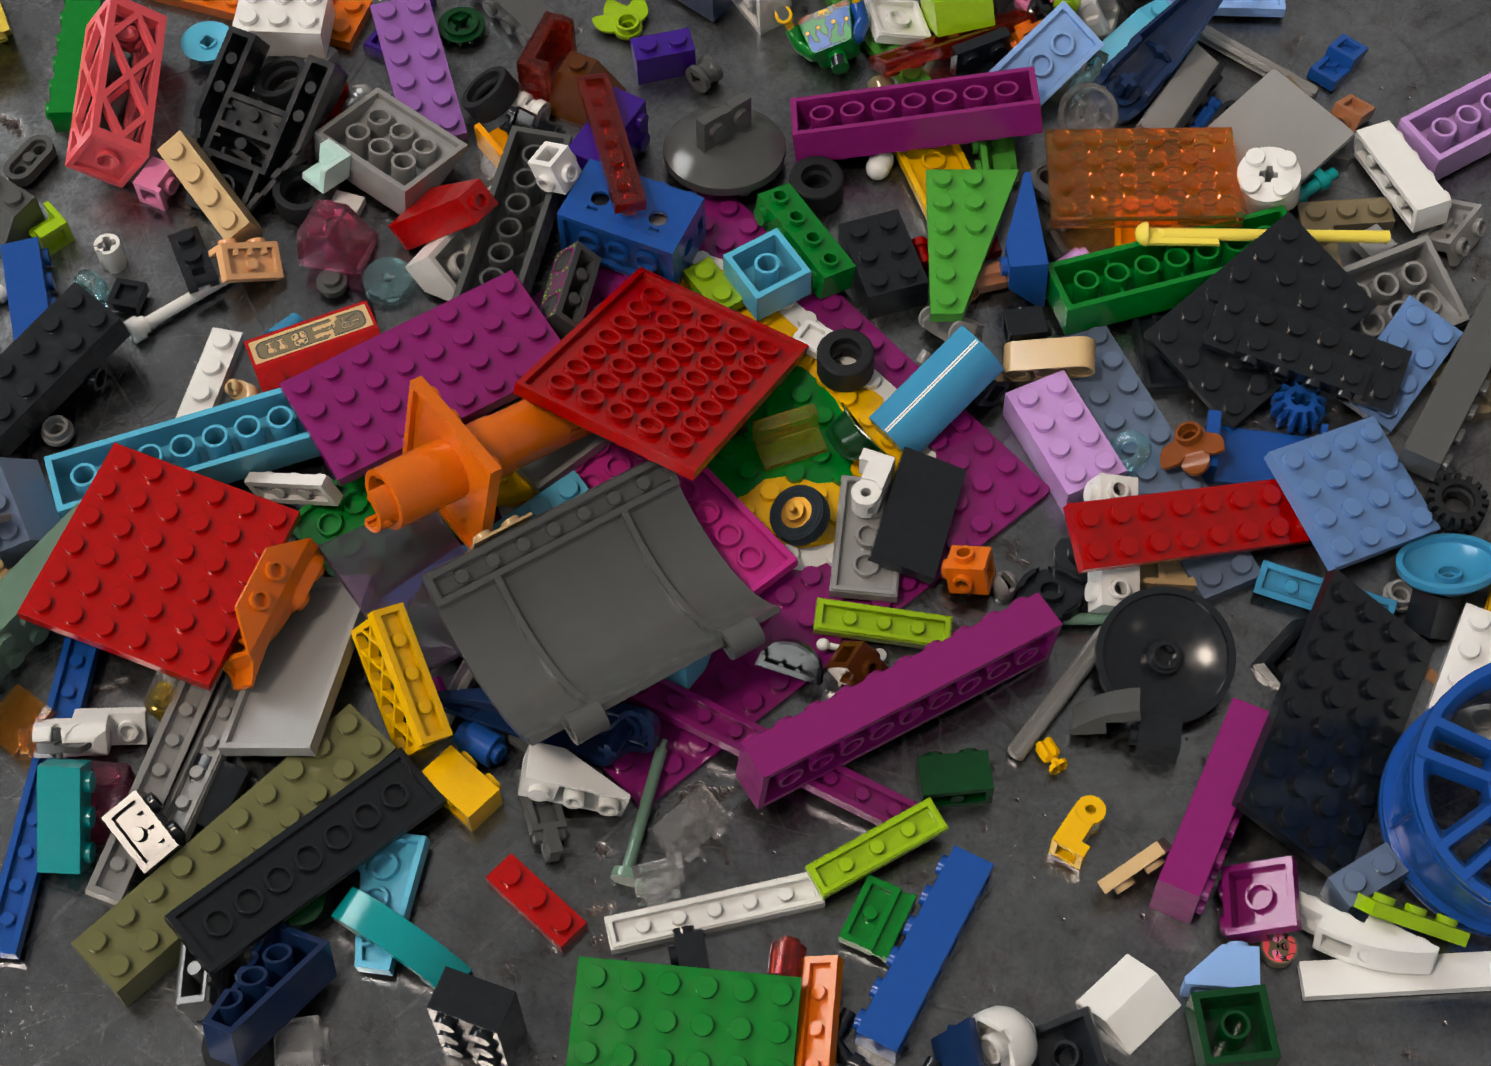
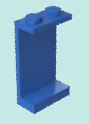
[1201,409,1329,485]

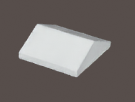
[1076,954,1182,1055]

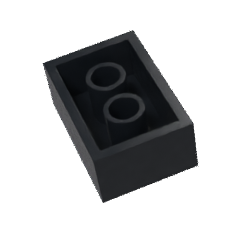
[838,209,929,320]
[427,966,527,1066]

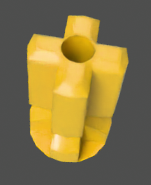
[1035,737,1069,775]

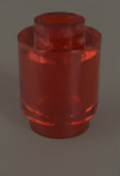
[767,936,807,985]

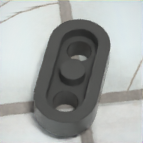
[3,135,56,187]

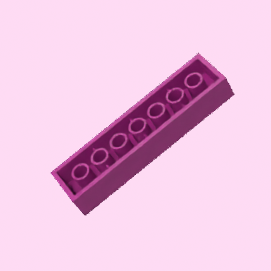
[790,66,1043,162]

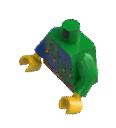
[775,0,870,74]

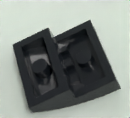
[164,750,252,831]

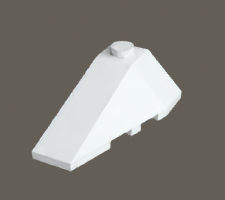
[405,186,491,301]

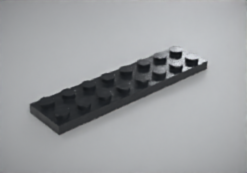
[164,748,446,977]

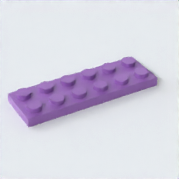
[370,0,468,141]

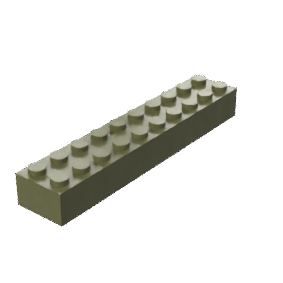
[71,704,397,1007]

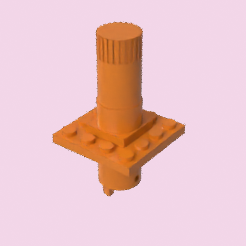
[364,375,592,549]

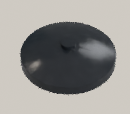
[1094,586,1236,724]

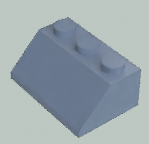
[0,457,61,570]

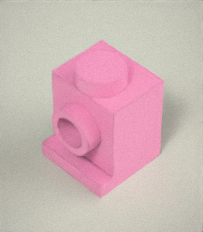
[133,156,180,212]

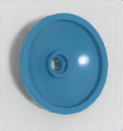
[1396,533,1491,596]

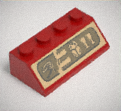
[244,300,381,393]

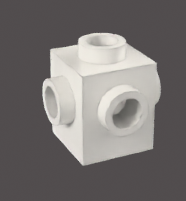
[527,141,582,195]

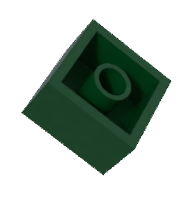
[1185,984,1282,1066]

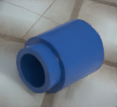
[453,720,508,767]

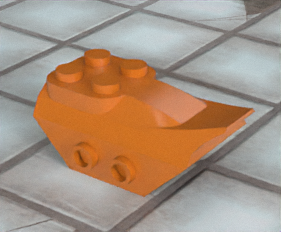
[222,537,326,691]

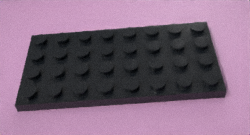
[1231,569,1435,877]

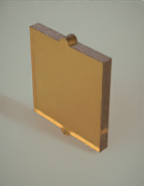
[0,684,56,758]

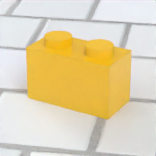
[422,745,503,832]

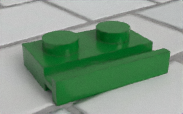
[838,874,917,963]

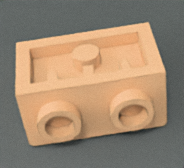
[208,237,284,283]

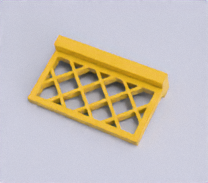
[350,602,453,757]

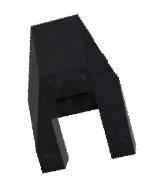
[185,25,349,213]

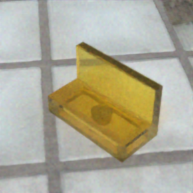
[752,403,827,471]

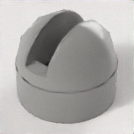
[991,570,1018,601]

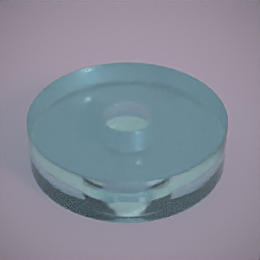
[362,257,414,305]

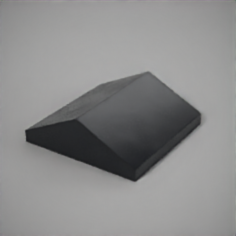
[1032,1006,1109,1066]

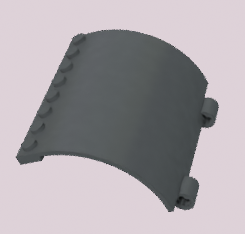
[420,460,780,746]

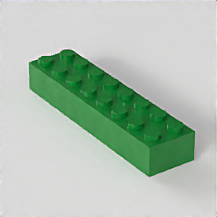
[1046,205,1287,336]

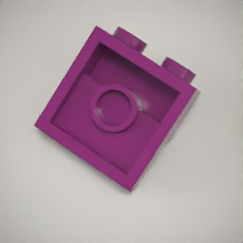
[1218,855,1302,944]

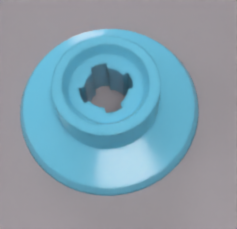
[180,21,229,64]

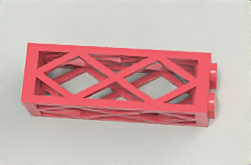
[65,0,167,188]

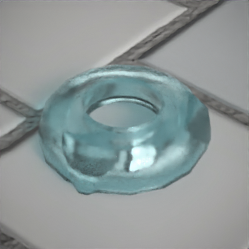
[1109,430,1152,473]

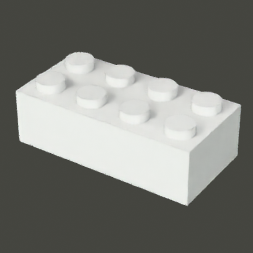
[1425,602,1491,760]

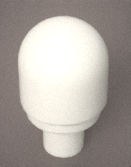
[866,153,894,180]

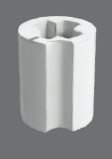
[93,233,127,274]

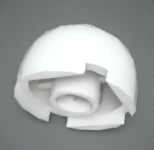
[972,1005,1038,1066]

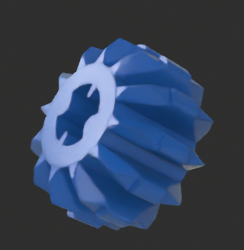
[1270,380,1327,436]

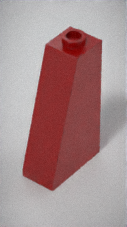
[388,178,498,250]

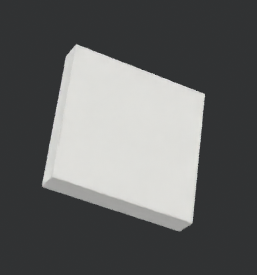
[864,0,933,48]

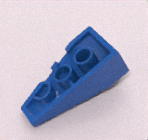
[999,171,1049,307]

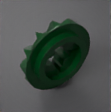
[438,7,486,47]

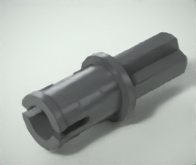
[1037,206,1069,261]

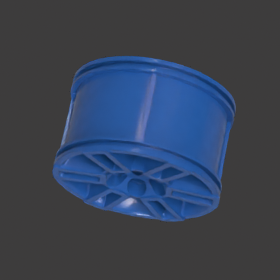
[1378,663,1491,938]

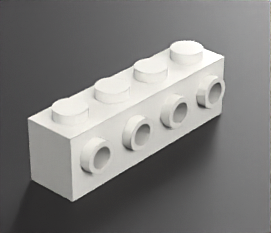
[1352,120,1452,233]
[1083,473,1140,613]

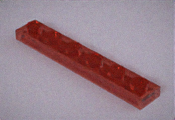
[869,8,1036,77]
[577,72,647,214]

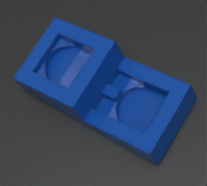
[1307,33,1368,92]

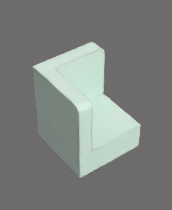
[302,138,351,194]

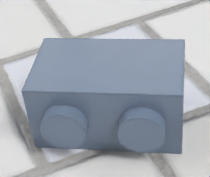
[1320,842,1409,916]

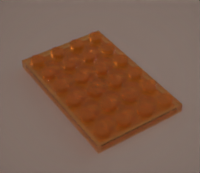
[1045,127,1244,229]

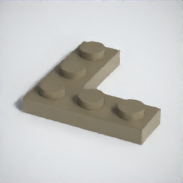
[1295,197,1395,267]

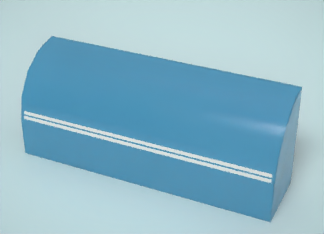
[869,325,1004,452]

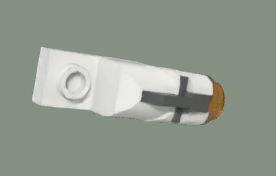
[18,707,149,759]

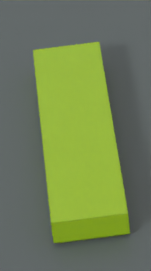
[813,597,953,649]
[805,797,949,900]

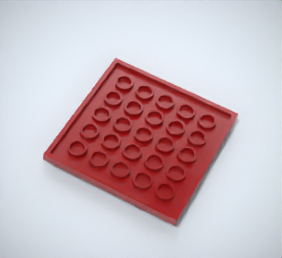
[17,442,301,691]

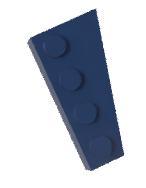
[202,924,337,1066]

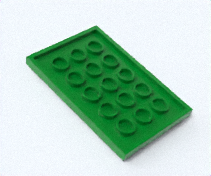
[566,956,802,1066]

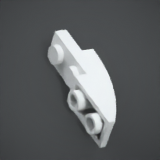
[1299,890,1440,975]

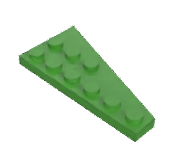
[925,169,1019,322]

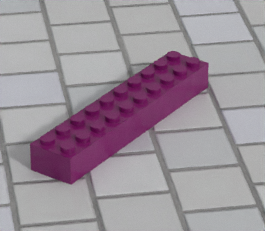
[735,592,1062,810]

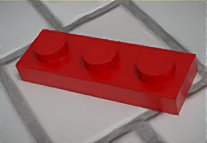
[485,853,588,952]

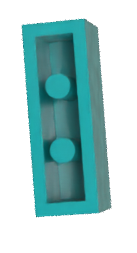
[37,758,96,874]

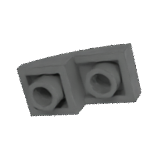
[1071,687,1142,735]

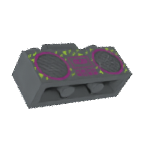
[539,241,602,340]

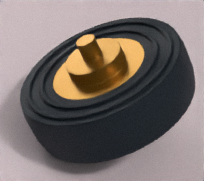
[770,485,830,546]

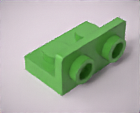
[971,137,1019,189]

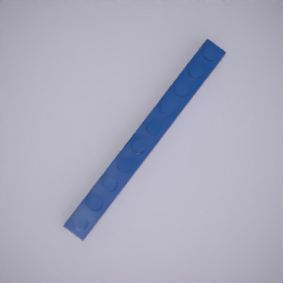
[0,636,101,960]

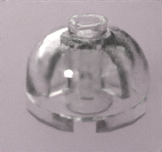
[1057,83,1119,144]

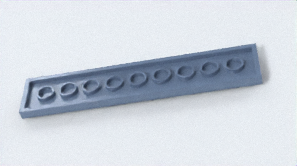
[1063,325,1260,603]

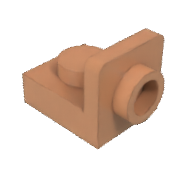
[1331,93,1376,133]

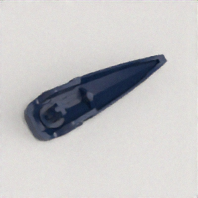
[1090,0,1223,124]
[437,688,661,766]

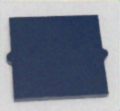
[931,1017,985,1066]

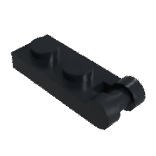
[167,226,220,294]

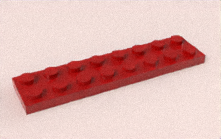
[1063,479,1312,574]

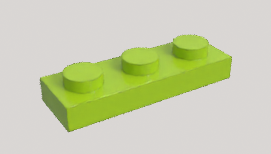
[1354,891,1470,948]

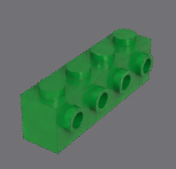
[754,183,856,299]

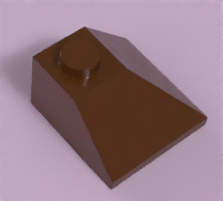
[548,50,626,129]

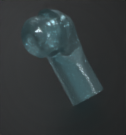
[73,269,108,307]

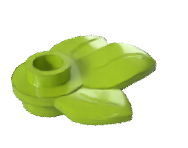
[592,0,649,40]

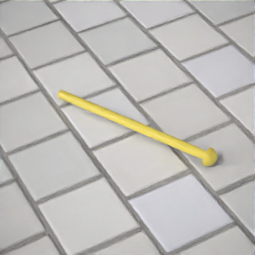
[1135,221,1391,247]

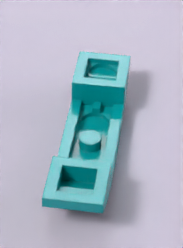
[331,887,472,990]

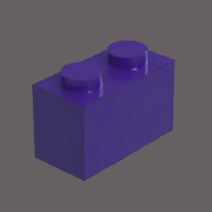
[630,27,696,85]

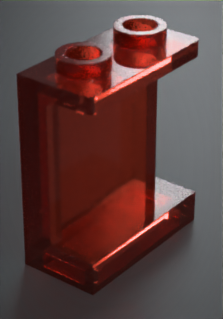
[516,11,577,102]

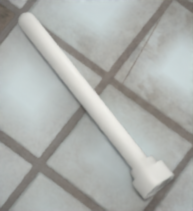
[123,274,229,344]

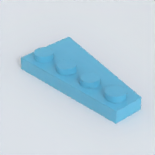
[354,834,430,976]

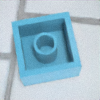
[723,228,811,321]

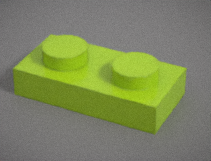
[683,256,744,311]

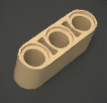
[1003,336,1096,382]

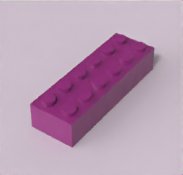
[1149,697,1269,924]

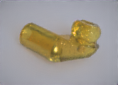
[145,681,174,722]

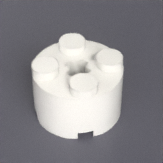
[1237,147,1301,214]

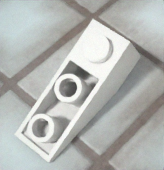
[518,743,630,817]

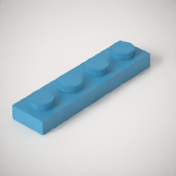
[1253,559,1398,614]

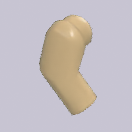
[224,378,259,400]

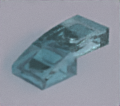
[1061,50,1109,109]

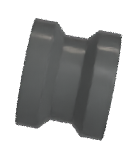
[685,54,723,93]

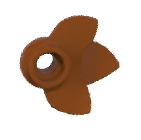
[1160,421,1225,477]

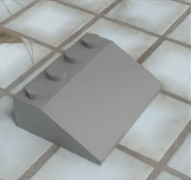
[314,87,468,215]
[1342,234,1470,339]

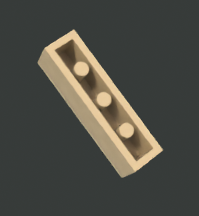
[157,130,264,242]

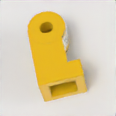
[1048,795,1106,871]

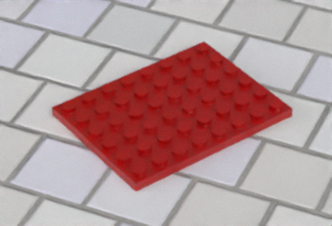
[513,267,809,481]

